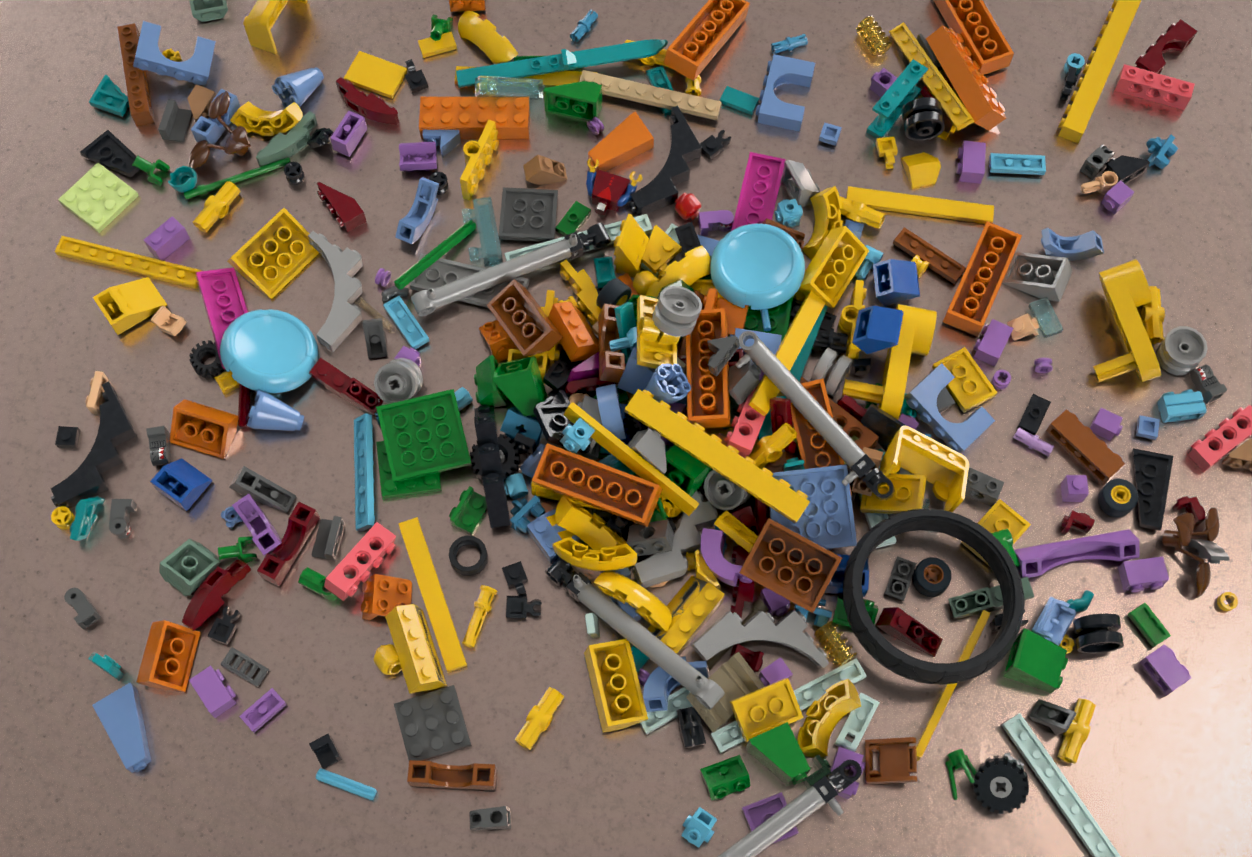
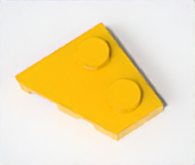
[642,225,682,274]

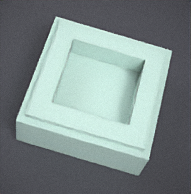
[585,613,600,638]

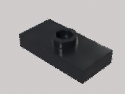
[1017,394,1051,436]

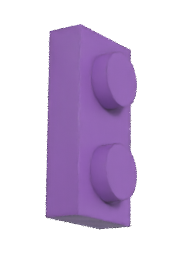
[239,688,287,733]

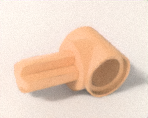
[1081,171,1118,195]

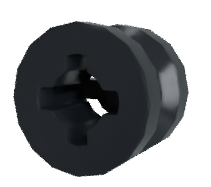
[284,161,305,185]
[429,172,449,195]

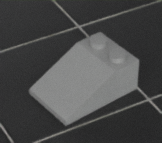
[1002,252,1073,302]

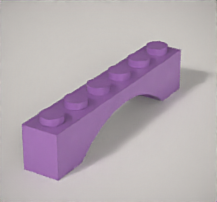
[1014,529,1139,578]

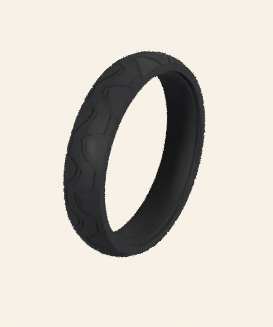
[843,509,1024,685]

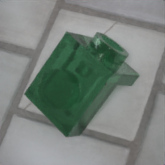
[803,754,831,789]

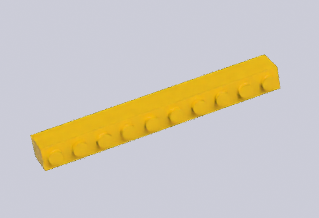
[1058,0,1141,144]
[625,389,810,523]

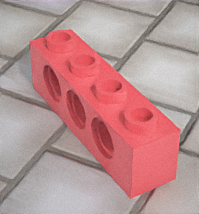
[1114,64,1195,110]
[724,384,766,458]
[1188,405,1252,472]
[324,522,396,601]

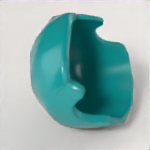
[168,166,197,193]

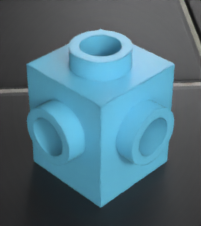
[775,199,803,228]
[560,418,595,454]
[681,807,718,848]

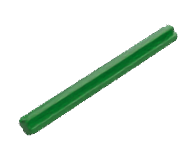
[394,220,476,290]

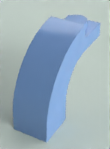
[395,177,439,244]
[1041,228,1104,261]
[596,384,626,440]
[643,656,709,712]

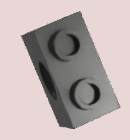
[965,467,1004,507]
[627,519,674,556]

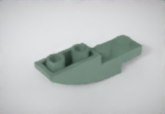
[256,111,318,167]
[948,577,1034,619]

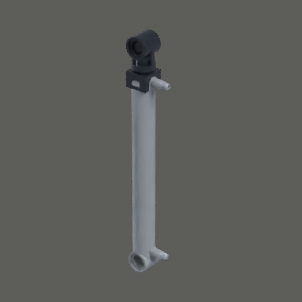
[411,223,611,316]
[735,331,895,501]
[545,557,725,710]
[718,760,862,857]

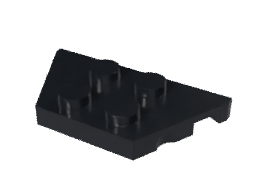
[533,390,591,453]

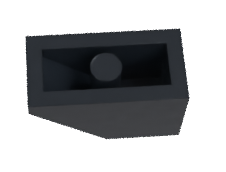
[1103,155,1150,184]

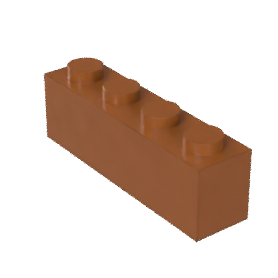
[1046,409,1125,485]

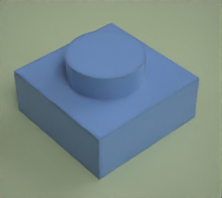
[819,122,842,146]
[1136,415,1160,440]

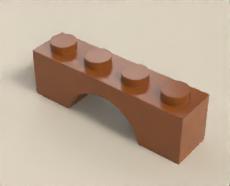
[598,304,625,383]
[407,760,497,790]

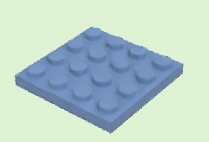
[769,464,857,549]

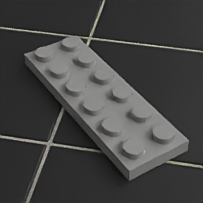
[409,253,529,308]

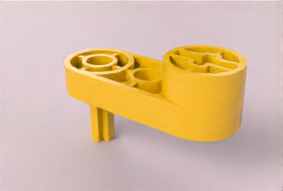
[1093,259,1161,382]
[842,304,937,420]

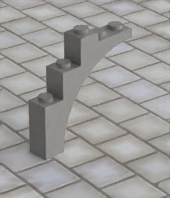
[308,231,363,353]
[632,491,718,588]
[691,610,829,669]

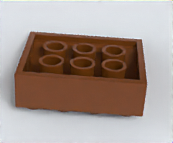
[739,518,842,613]

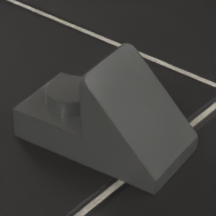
[362,318,388,359]
[707,336,740,377]
[1029,699,1076,735]

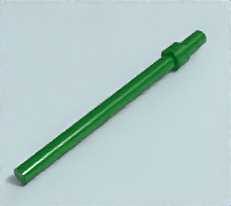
[184,157,291,200]

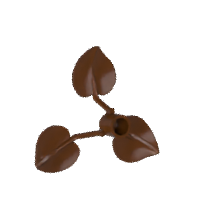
[189,91,251,169]
[1162,508,1220,598]

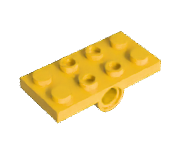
[460,120,499,200]
[837,280,867,359]
[637,295,680,369]

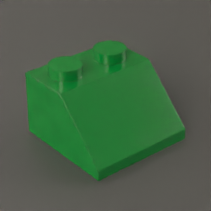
[474,355,507,407]

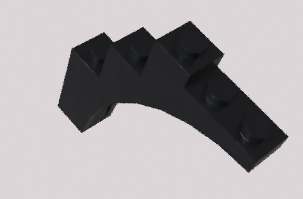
[474,405,511,528]

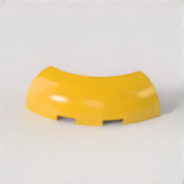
[458,11,518,64]
[230,101,303,136]
[802,186,843,260]
[646,246,711,299]
[555,495,627,551]
[553,537,637,571]
[594,571,672,632]
[797,679,861,758]

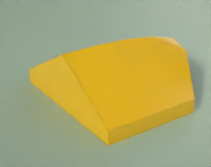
[901,152,941,189]
[695,550,720,588]

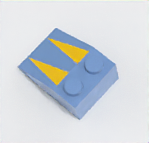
[527,508,584,564]

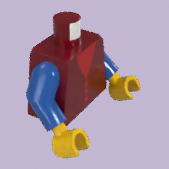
[586,158,643,215]

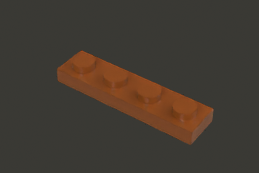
[893,227,966,284]

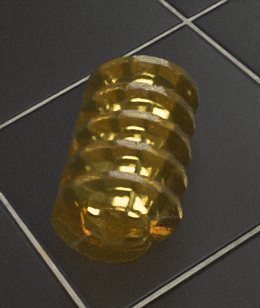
[856,15,892,56]
[814,621,858,667]

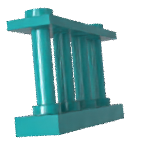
[866,59,928,138]

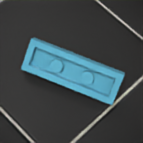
[989,153,1046,175]
[383,296,430,349]

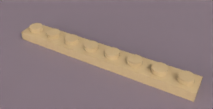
[579,70,722,120]

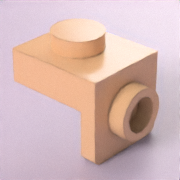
[151,306,187,336]
[1007,313,1040,341]

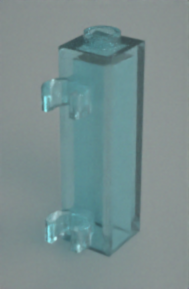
[475,76,545,100]
[461,197,503,267]

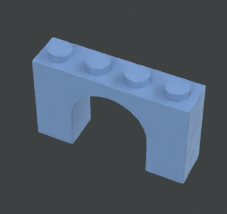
[133,21,216,86]
[756,54,815,132]
[904,363,995,453]

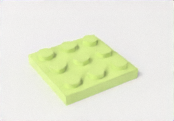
[58,163,139,233]

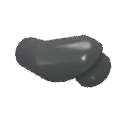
[381,286,409,303]

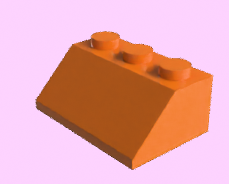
[548,301,599,362]
[169,399,239,459]
[136,620,200,692]

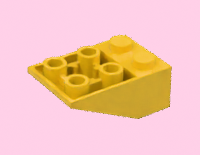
[614,214,649,278]
[93,277,168,335]

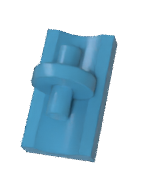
[1146,134,1178,169]
[510,495,546,533]
[795,599,832,627]

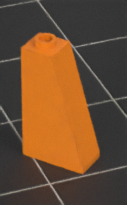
[588,111,654,172]

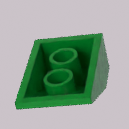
[544,81,602,121]

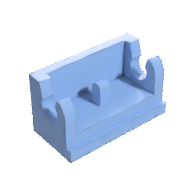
[1032,597,1077,646]

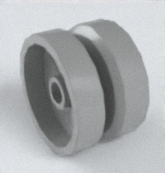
[652,286,702,337]
[1156,326,1208,375]
[810,348,853,397]
[374,358,423,404]
[704,470,752,510]

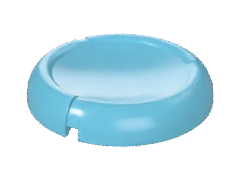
[710,224,805,310]
[220,309,318,393]

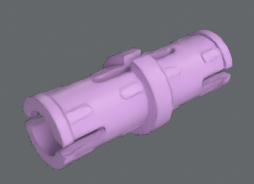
[1013,427,1054,457]

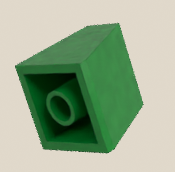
[492,356,548,417]
[664,445,713,497]
[1003,628,1068,693]
[746,722,811,786]

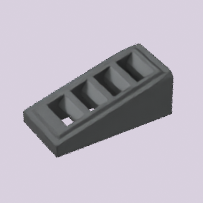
[221,647,269,688]

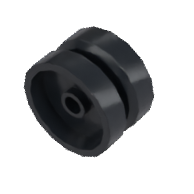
[901,97,945,141]
[1073,613,1124,653]

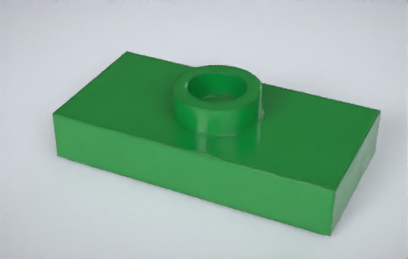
[555,201,591,236]
[1127,602,1171,648]

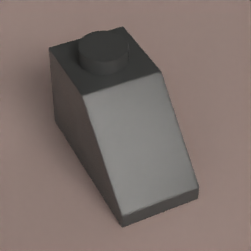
[728,360,761,405]

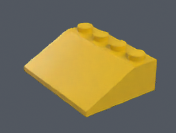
[227,208,319,299]

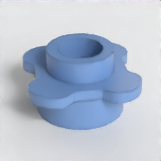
[221,506,243,528]

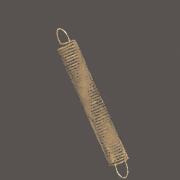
[355,297,396,333]

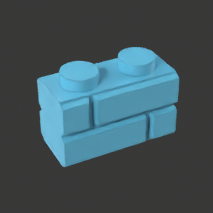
[1157,389,1207,423]

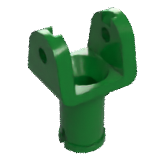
[430,14,453,41]
[132,155,170,186]
[218,536,258,563]

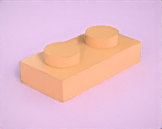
[85,371,109,415]

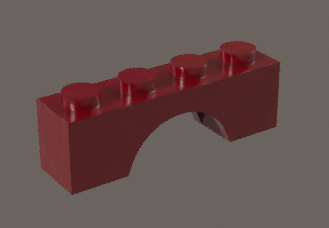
[1135,19,1198,74]
[257,502,320,586]

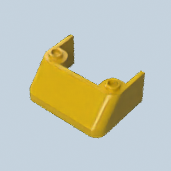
[243,0,308,54]
[880,426,969,512]

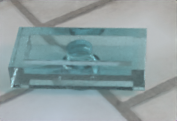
[1028,297,1064,338]

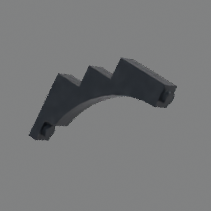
[629,105,702,216]
[50,382,137,509]

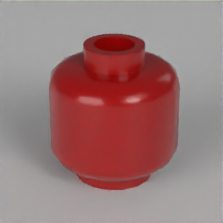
[674,192,702,220]

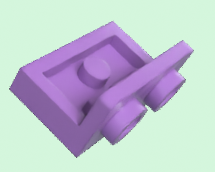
[399,141,437,172]

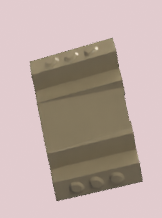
[686,652,765,733]

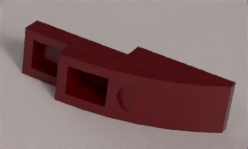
[336,77,399,125]
[309,357,384,415]
[730,545,754,618]
[182,559,251,631]

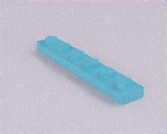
[354,413,375,531]

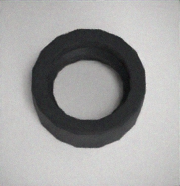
[449,535,488,576]

